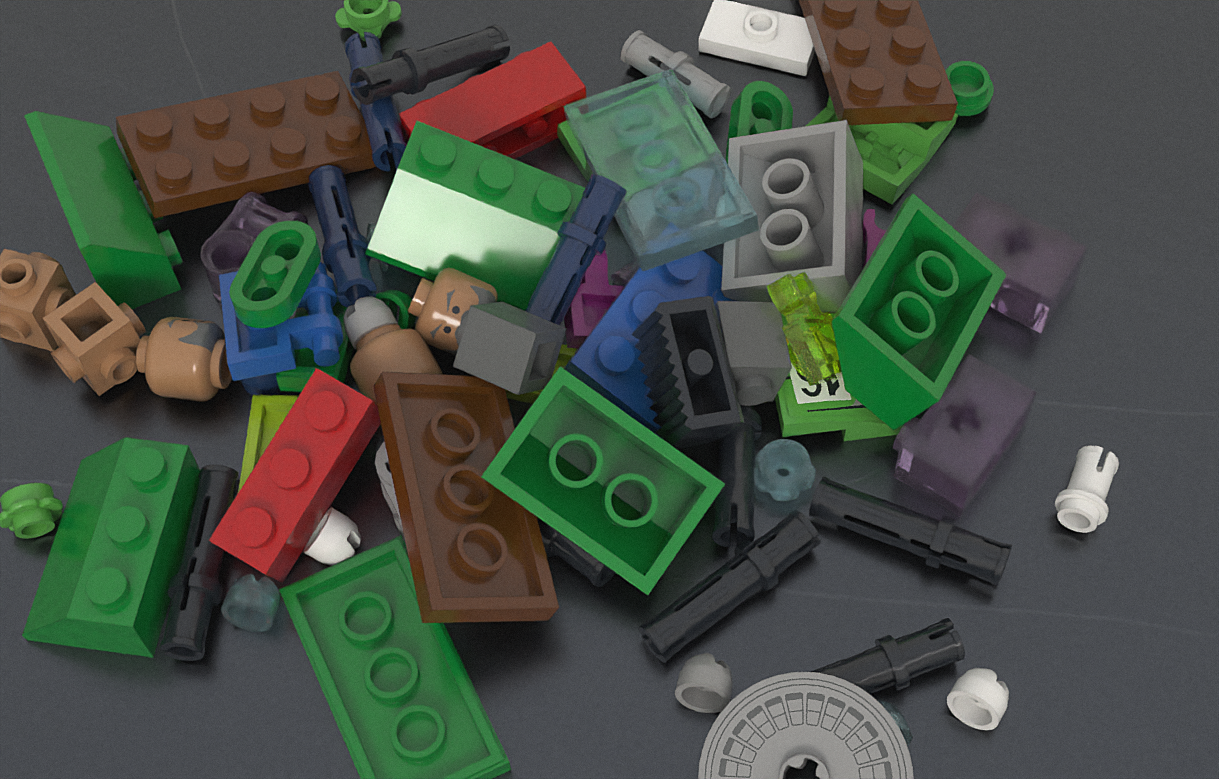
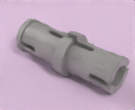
[621,30,731,118]

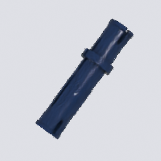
[345,32,407,171]
[308,165,377,308]
[525,174,627,325]

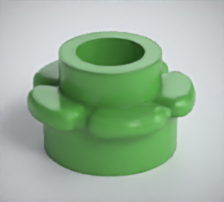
[0,483,63,539]

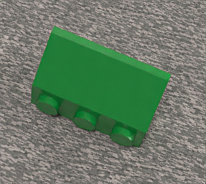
[24,111,183,309]
[366,121,585,311]
[832,193,1007,431]
[481,366,725,595]
[22,437,200,658]

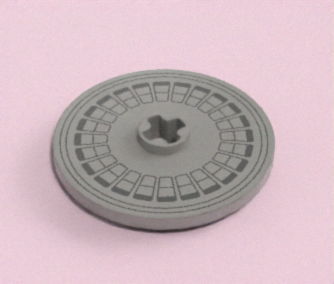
[698,672,914,779]

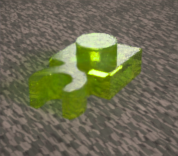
[767,272,842,386]

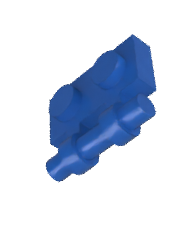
[219,262,343,381]

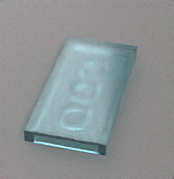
[563,69,759,272]

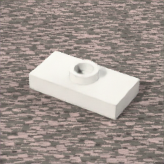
[698,0,815,76]

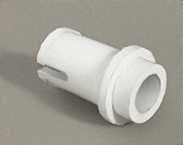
[1055,446,1119,533]

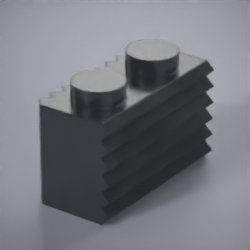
[631,296,745,449]

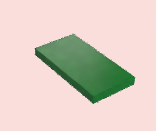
[279,535,511,779]

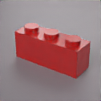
[399,41,588,159]
[209,368,381,583]

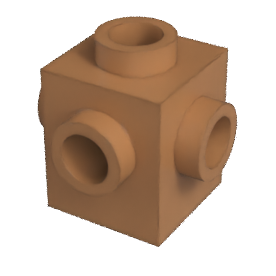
[0,248,76,351]
[43,282,146,396]

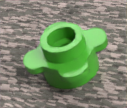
[335,0,402,41]

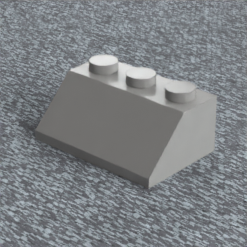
[721,120,863,314]

